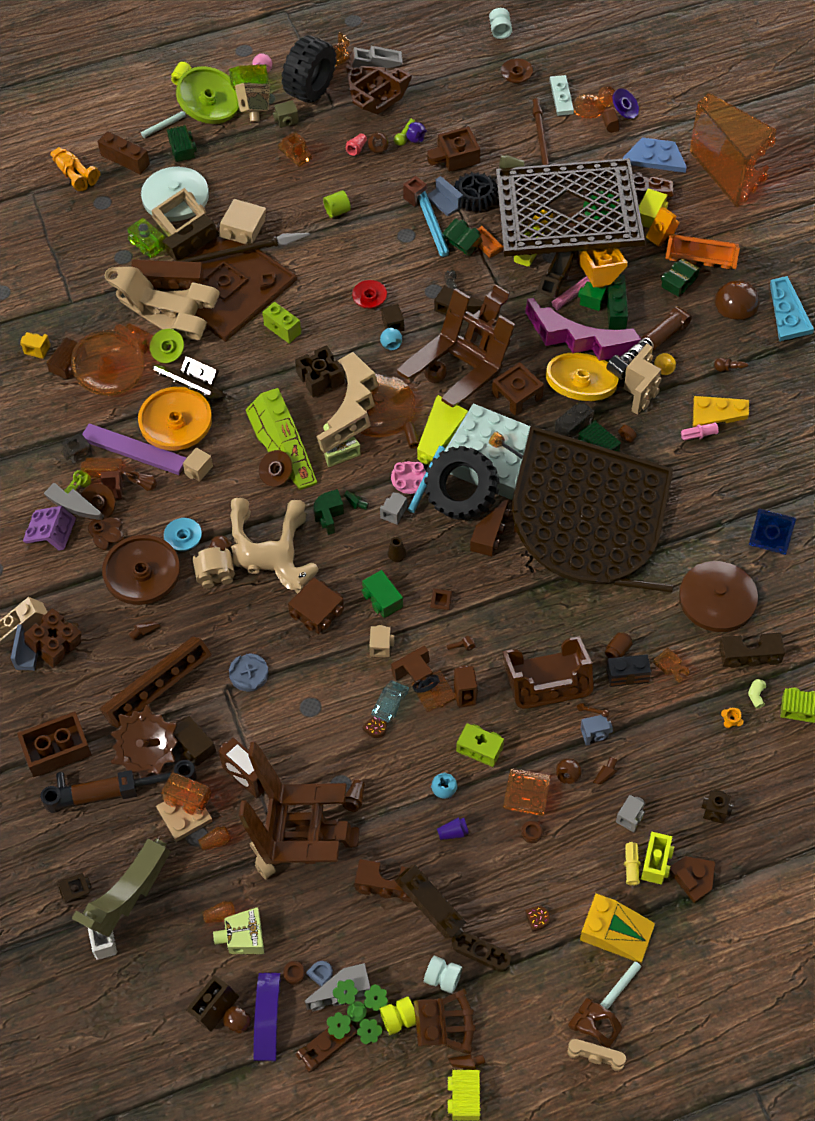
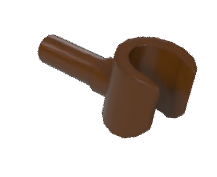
[447,636,476,651]

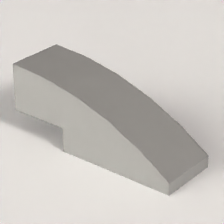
[350,46,402,68]
[44,483,104,520]

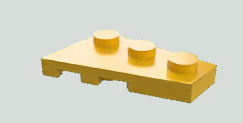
[693,396,749,428]

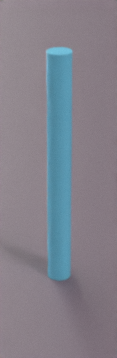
[407,446,445,513]

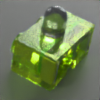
[127,218,165,258]

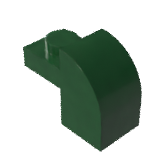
[313,489,344,535]

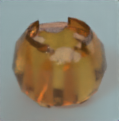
[597,86,615,107]

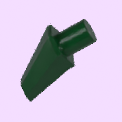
[344,490,369,510]

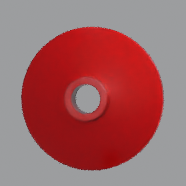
[352,280,387,308]

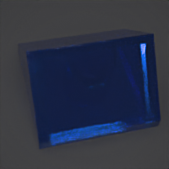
[749,508,796,555]

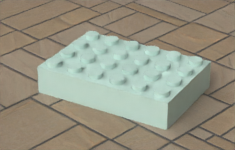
[445,404,530,500]

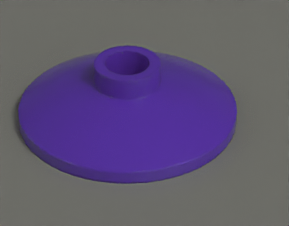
[613,89,639,119]

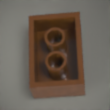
[17,711,92,777]

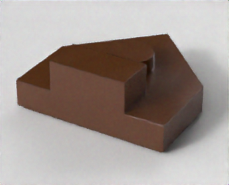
[669,856,715,903]

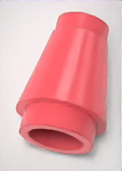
[346,133,367,156]

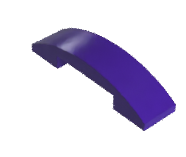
[254,973,281,1061]

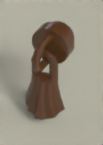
[121,467,157,491]

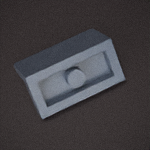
[427,176,463,216]
[11,624,39,671]

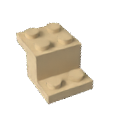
[624,344,662,415]

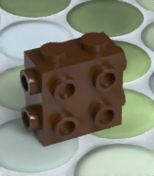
[288,577,344,634]

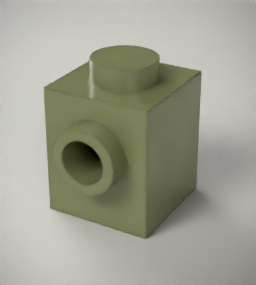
[273,100,299,128]

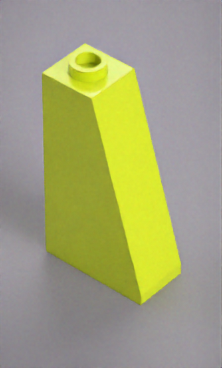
[417,395,468,465]

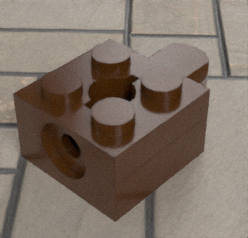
[427,126,480,172]

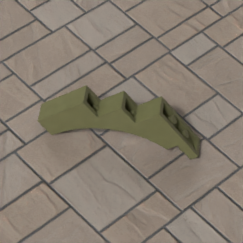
[72,838,171,937]

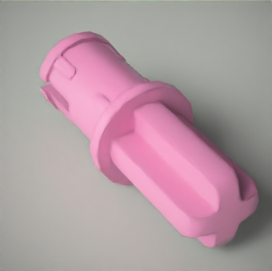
[681,422,718,441]

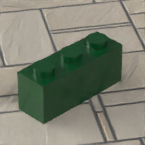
[606,275,628,330]

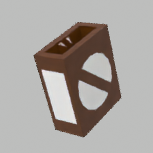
[218,737,265,799]

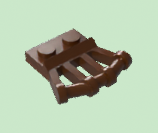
[414,989,476,1054]

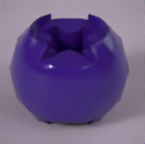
[406,122,427,143]

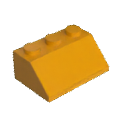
[579,248,628,288]

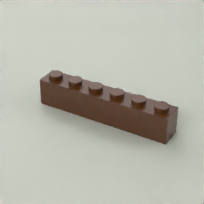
[99,636,212,728]

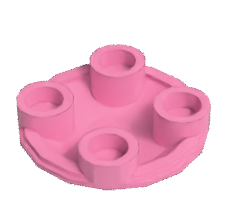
[391,461,426,494]

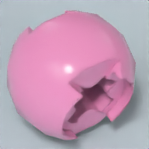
[252,54,272,74]

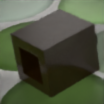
[381,304,404,332]

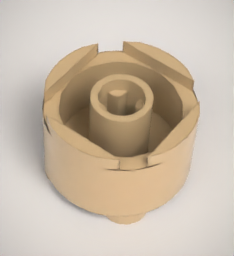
[193,547,235,588]

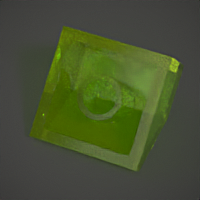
[229,64,271,98]

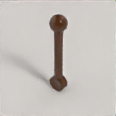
[577,703,609,717]

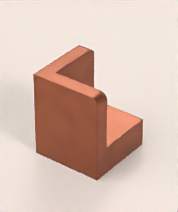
[403,176,427,207]
[101,470,122,500]

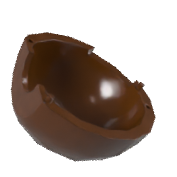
[714,280,759,319]

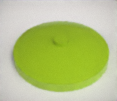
[176,67,239,124]

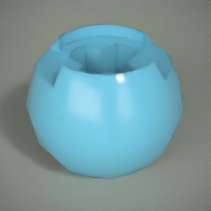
[380,328,402,350]
[431,772,457,799]

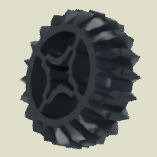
[454,171,498,213]

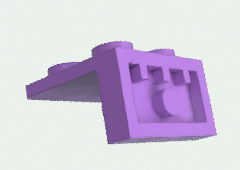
[23,506,76,550]

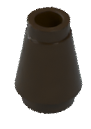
[387,537,406,562]

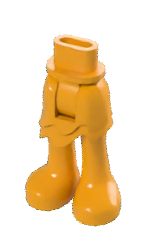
[50,147,100,191]

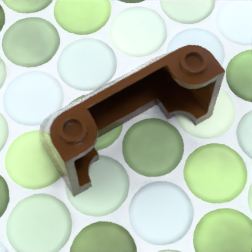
[503,636,594,709]

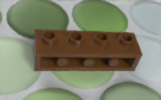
[131,260,204,289]

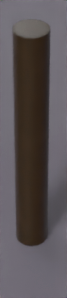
[614,579,673,592]

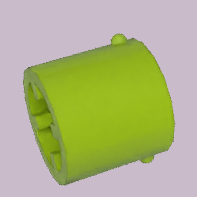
[323,190,351,218]

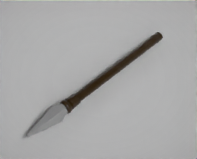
[176,233,310,262]

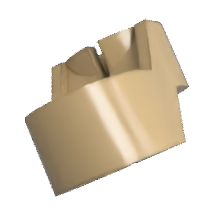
[249,842,276,879]

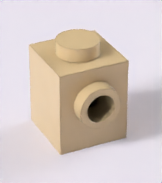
[183,448,213,482]
[369,625,394,657]

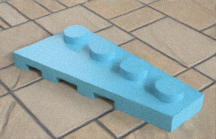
[770,276,814,341]

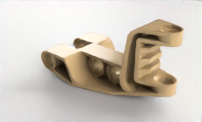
[104,267,220,340]

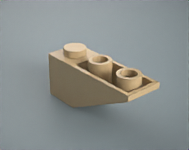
[0,597,47,645]

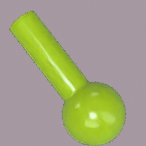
[394,119,416,146]

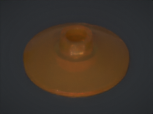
[572,94,605,119]

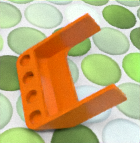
[665,234,740,269]

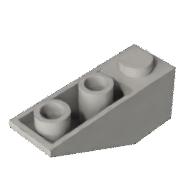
[305,963,370,1011]

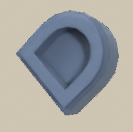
[306,961,333,987]

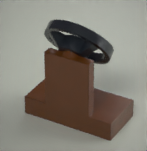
[391,646,440,693]

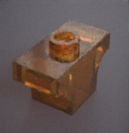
[278,131,312,167]

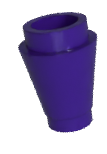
[437,817,469,840]

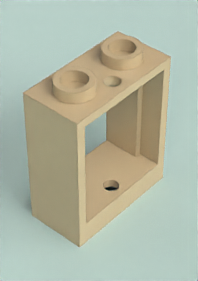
[152,188,206,237]

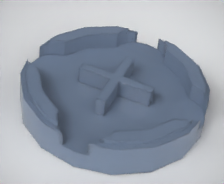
[229,653,269,692]

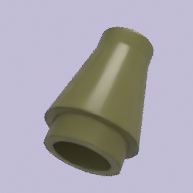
[499,154,524,169]

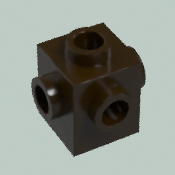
[701,790,733,824]

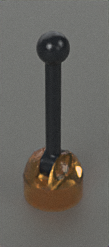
[488,431,523,459]

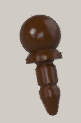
[714,358,748,372]

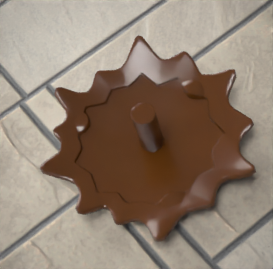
[111,705,178,778]

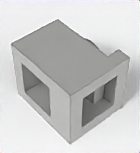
[380,492,407,525]
[616,795,645,832]

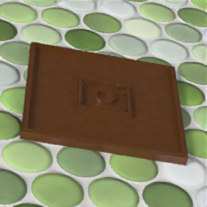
[153,227,298,342]

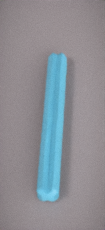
[417,191,449,257]

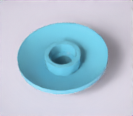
[164,518,202,551]

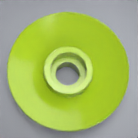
[150,329,184,363]

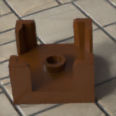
[492,362,544,416]

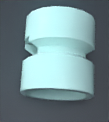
[489,8,512,39]
[424,955,463,994]

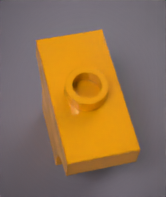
[646,207,680,246]

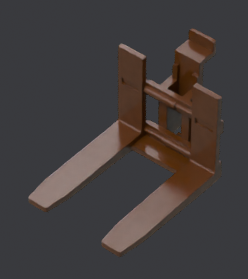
[397,285,515,407]
[239,742,360,864]

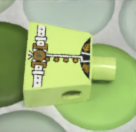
[322,423,361,467]
[213,908,264,954]

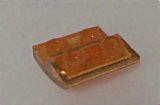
[503,768,551,816]

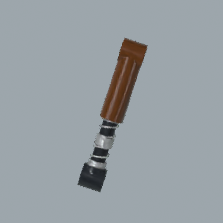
[606,306,692,380]

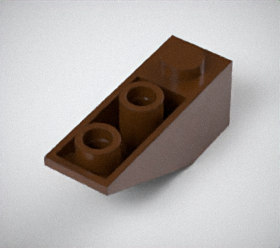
[470,500,511,557]

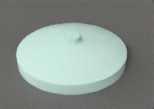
[141,167,209,222]

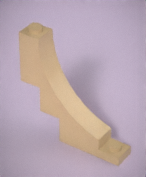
[317,352,379,453]

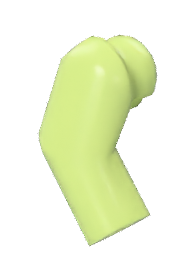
[748,679,766,709]

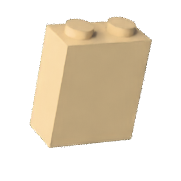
[219,199,266,244]

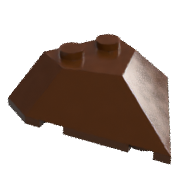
[346,65,412,115]

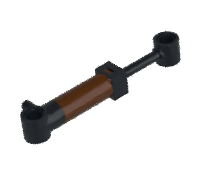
[40,760,197,813]

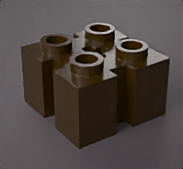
[295,345,345,397]

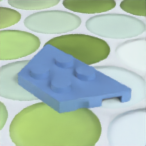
[623,137,687,173]

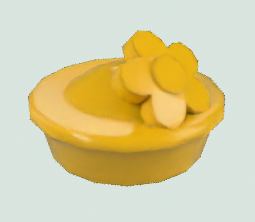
[654,353,676,375]

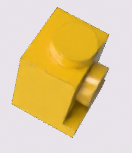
[20,332,51,359]

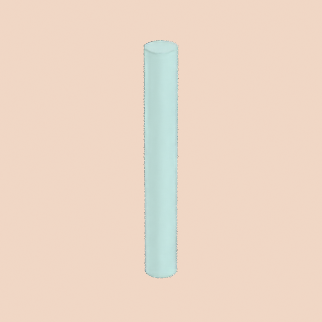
[141,111,186,138]
[600,962,641,1009]

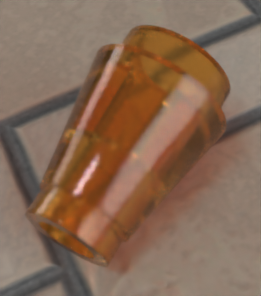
[198,825,231,851]
[203,900,236,924]

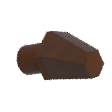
[129,622,160,640]
[593,757,617,785]
[448,1054,485,1070]

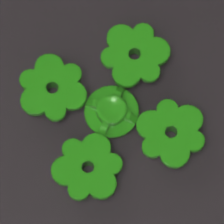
[327,979,388,1044]

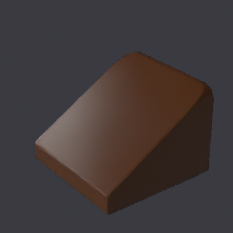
[430,588,453,610]

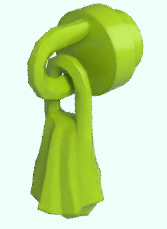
[64,470,92,494]

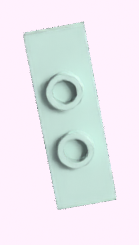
[550,75,574,116]

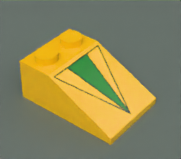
[580,893,655,963]

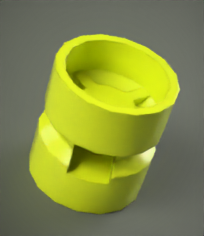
[379,996,416,1036]

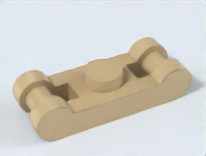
[567,1039,626,1071]

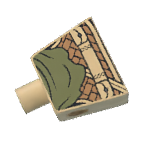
[235,83,270,122]

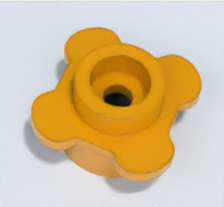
[721,708,744,728]

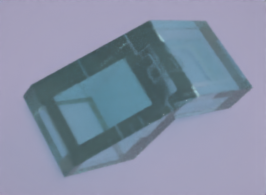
[371,680,409,722]

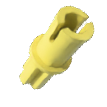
[624,842,641,885]

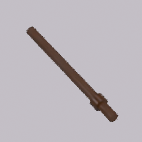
[532,98,549,165]

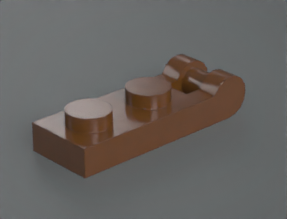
[295,1023,358,1073]

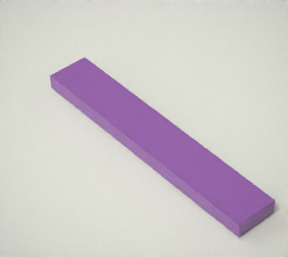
[80,424,186,475]

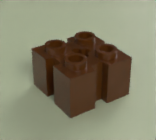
[24,608,81,668]

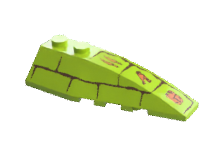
[246,388,317,490]

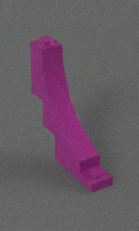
[525,298,641,361]

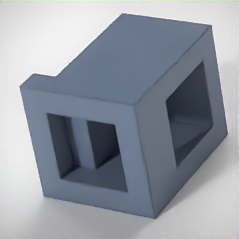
[580,715,613,746]

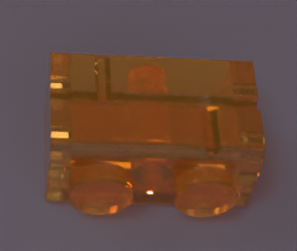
[161,772,211,815]

